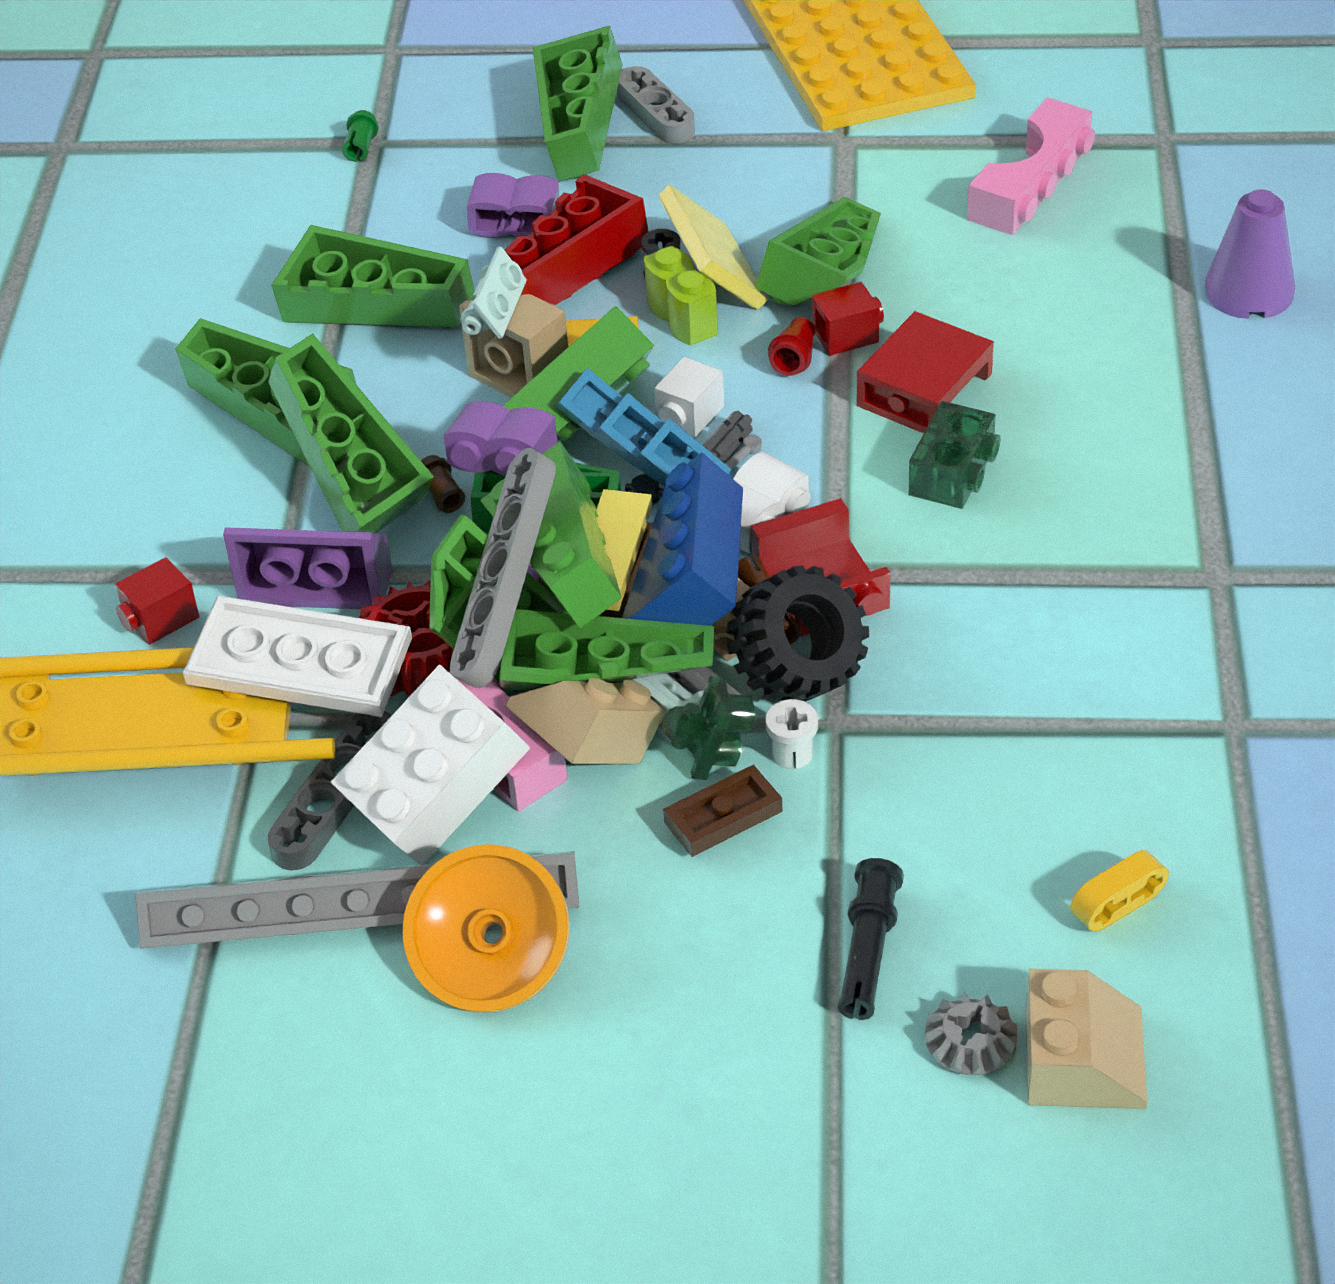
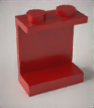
[751,498,890,637]

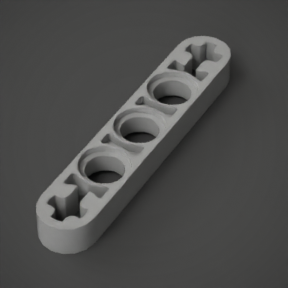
[450,448,556,688]

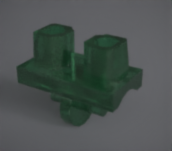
[662,676,756,780]

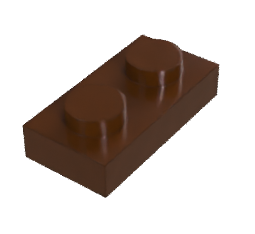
[663,764,783,857]

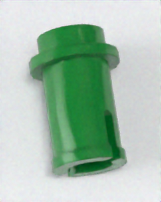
[342,110,379,162]

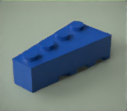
[622,452,743,626]

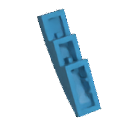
[556,368,736,487]

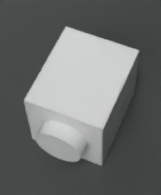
[654,357,725,438]

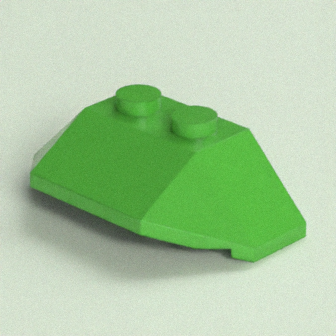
[429,515,568,691]

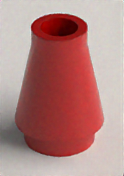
[768,317,815,376]

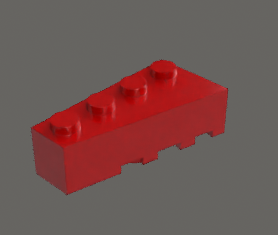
[504,174,649,305]

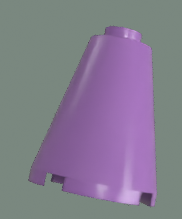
[1205,189,1295,319]

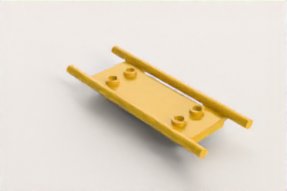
[0,647,335,776]

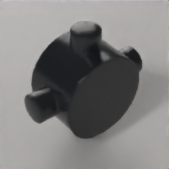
[625,474,664,506]

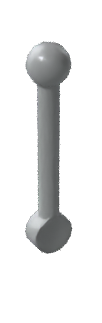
[725,435,762,469]

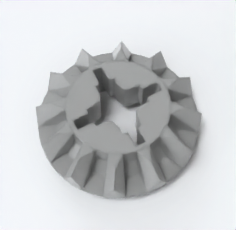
[925,992,1017,1075]

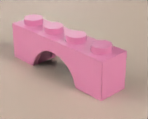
[967,97,1095,235]

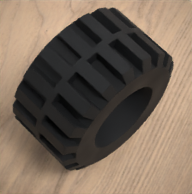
[726,565,869,702]

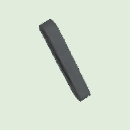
[268,711,391,871]

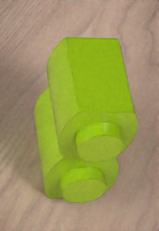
[644,246,718,345]

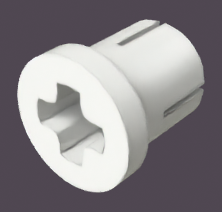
[766,699,818,769]

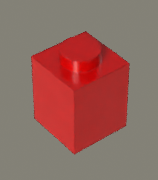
[812,281,884,356]
[115,557,200,645]

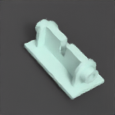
[460,246,527,339]

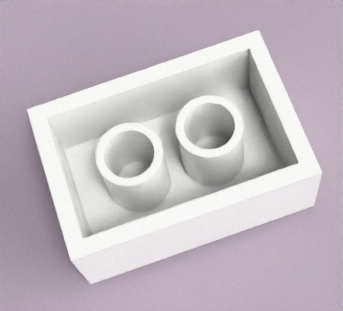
[331,664,531,865]

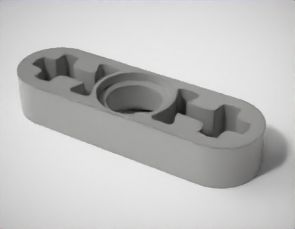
[617,66,695,144]

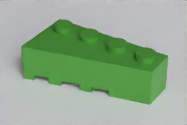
[532,25,623,181]
[175,318,357,467]
[268,333,434,533]

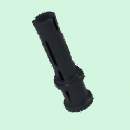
[837,858,904,1020]

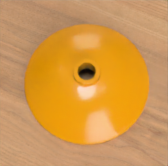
[403,844,570,1013]

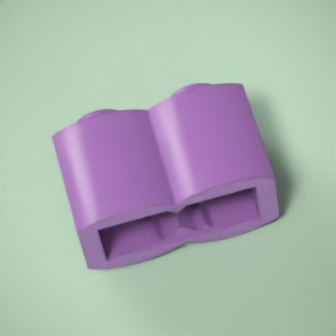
[467,173,560,237]
[443,401,558,477]

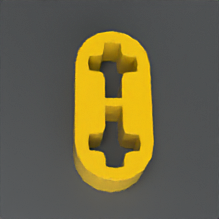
[1070,850,1169,932]

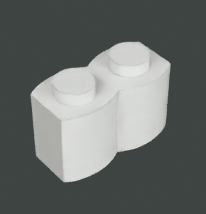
[733,452,811,554]

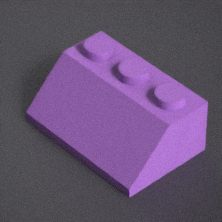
[223,527,392,609]

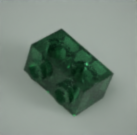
[908,401,1001,509]

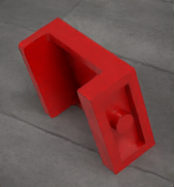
[857,311,994,438]

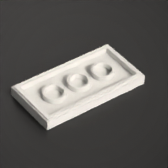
[183,595,412,717]

